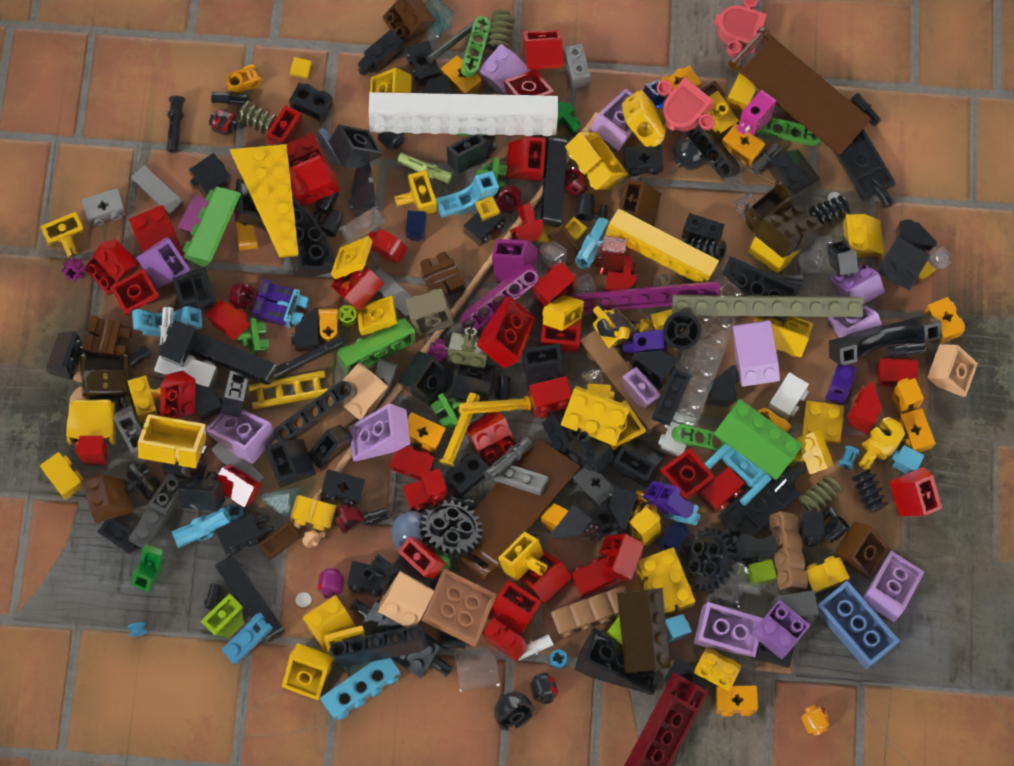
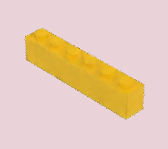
[605,209,719,283]

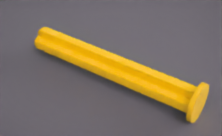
[439,393,480,467]
[459,396,531,414]

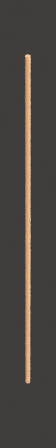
[293,112,599,530]

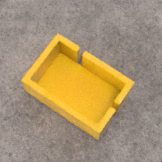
[565,132,629,190]
[561,386,630,446]
[138,414,206,468]
[636,547,696,617]

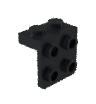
[542,409,582,455]

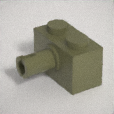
[447,327,488,369]

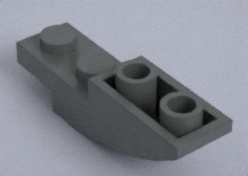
[129,473,184,548]

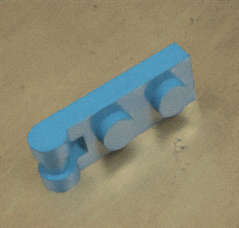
[221,613,273,665]

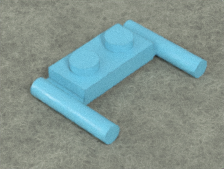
[705,444,771,506]

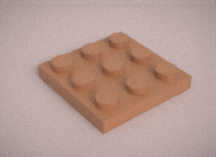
[421,568,497,647]

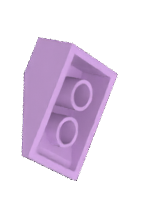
[478,44,532,95]
[590,89,635,151]
[732,320,780,387]
[349,403,410,462]
[206,409,275,464]
[863,551,924,623]
[693,602,763,657]

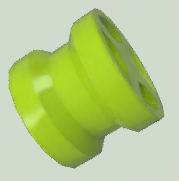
[338,305,357,328]

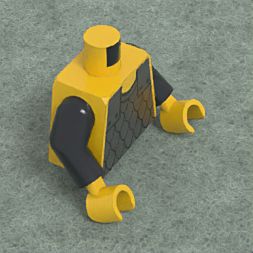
[593,304,652,348]

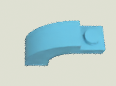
[436,171,499,218]
[132,306,203,336]

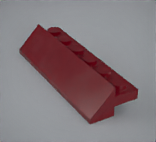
[624,672,708,766]

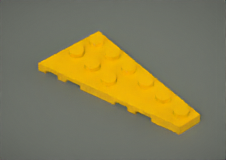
[230,144,299,258]

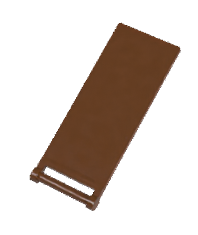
[728,27,871,155]
[450,438,580,581]

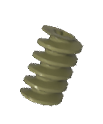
[486,9,515,50]
[237,100,276,134]
[799,475,843,512]

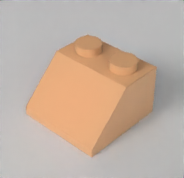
[927,344,978,397]
[343,362,388,420]
[378,571,434,627]

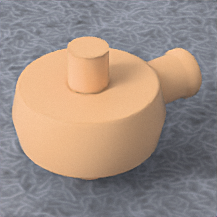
[302,530,325,548]

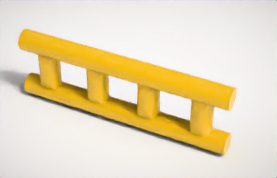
[248,370,328,410]

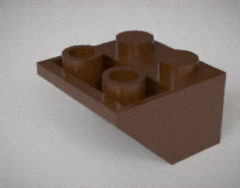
[382,0,436,44]
[619,178,661,227]

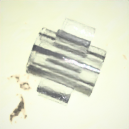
[928,246,951,269]

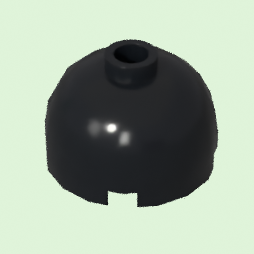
[672,133,708,171]
[663,312,702,350]
[494,692,535,731]

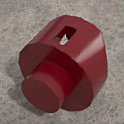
[564,167,588,196]
[496,185,521,212]
[229,283,258,309]
[335,504,365,534]

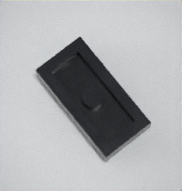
[97,518,137,555]

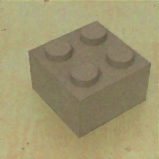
[405,288,455,337]

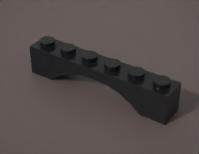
[829,314,941,366]

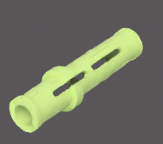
[397,152,453,184]

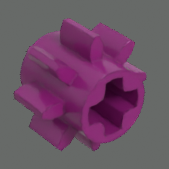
[61,257,87,282]
[428,339,449,363]

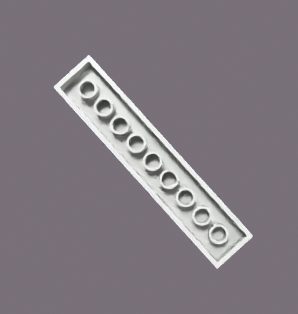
[369,93,558,136]

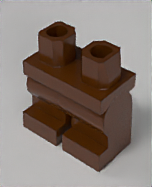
[420,251,466,297]
[82,315,132,360]

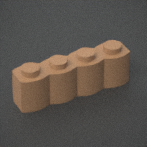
[769,511,808,593]
[550,586,627,638]

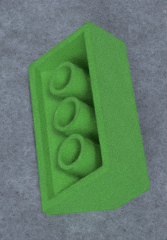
[183,187,241,267]
[337,318,416,375]
[713,399,803,480]

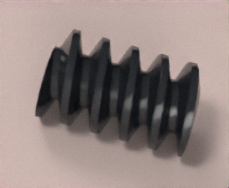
[809,195,851,227]
[684,236,726,264]
[852,470,889,513]

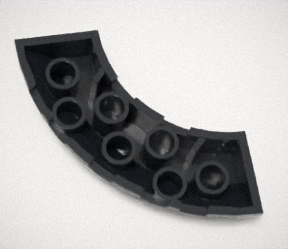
[234,178,335,277]

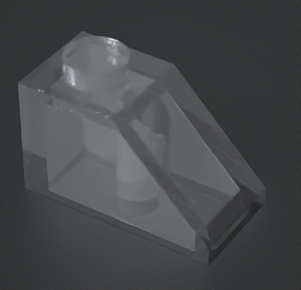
[339,206,386,244]
[537,241,567,271]

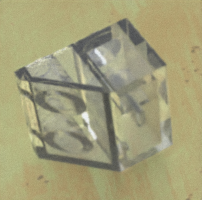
[454,646,500,692]

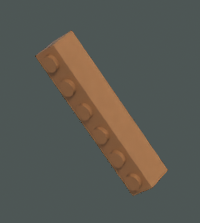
[579,330,663,435]

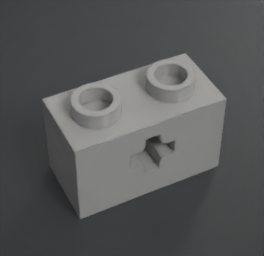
[563,44,590,89]
[81,189,126,226]

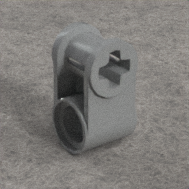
[375,359,398,398]

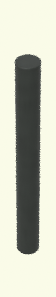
[426,20,475,63]

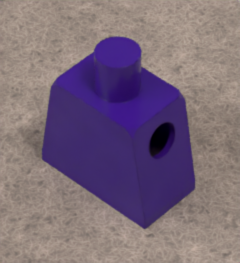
[623,330,667,353]
[825,364,857,405]

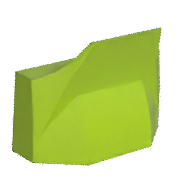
[201,593,245,638]

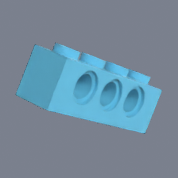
[320,658,400,721]

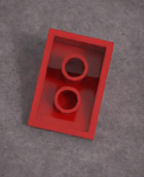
[128,205,187,261]
[477,296,536,368]

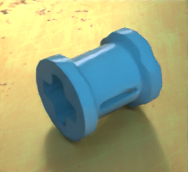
[838,445,861,471]

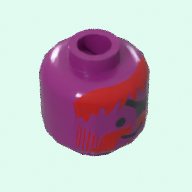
[317,568,344,599]

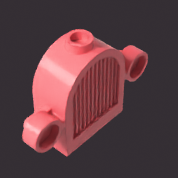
[714,0,767,57]
[657,77,715,132]

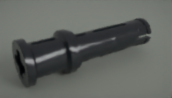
[166,96,185,153]

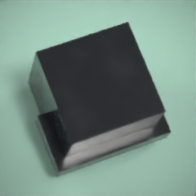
[189,152,231,198]
[172,267,217,310]

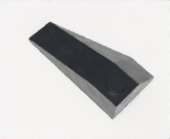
[349,163,377,217]
[722,256,800,322]
[574,628,659,695]

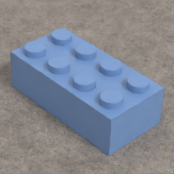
[817,581,900,670]

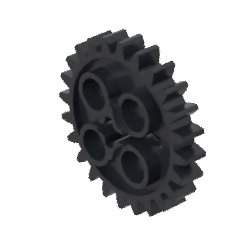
[419,500,483,558]
[680,527,737,591]

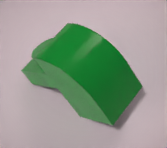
[557,102,581,138]
[131,543,165,593]

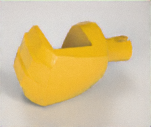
[858,417,905,470]

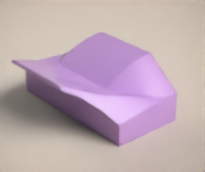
[621,367,661,408]

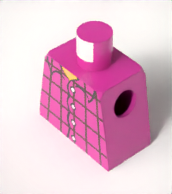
[737,90,776,135]

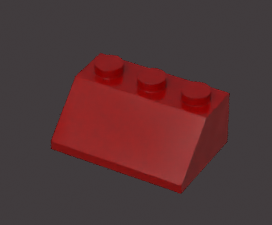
[289,155,340,207]

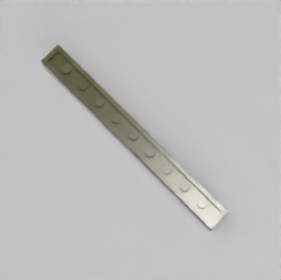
[672,295,864,317]

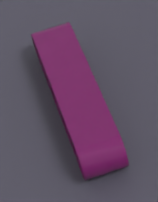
[460,264,538,333]

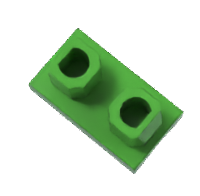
[476,157,507,190]
[236,318,269,356]
[431,393,464,430]

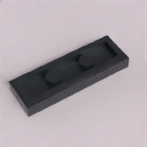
[652,368,691,426]

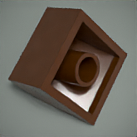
[83,474,133,524]
[834,521,890,579]

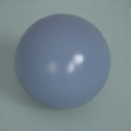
[391,511,429,549]

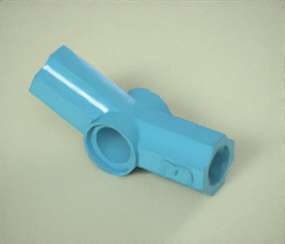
[575,218,610,270]
[172,507,231,548]

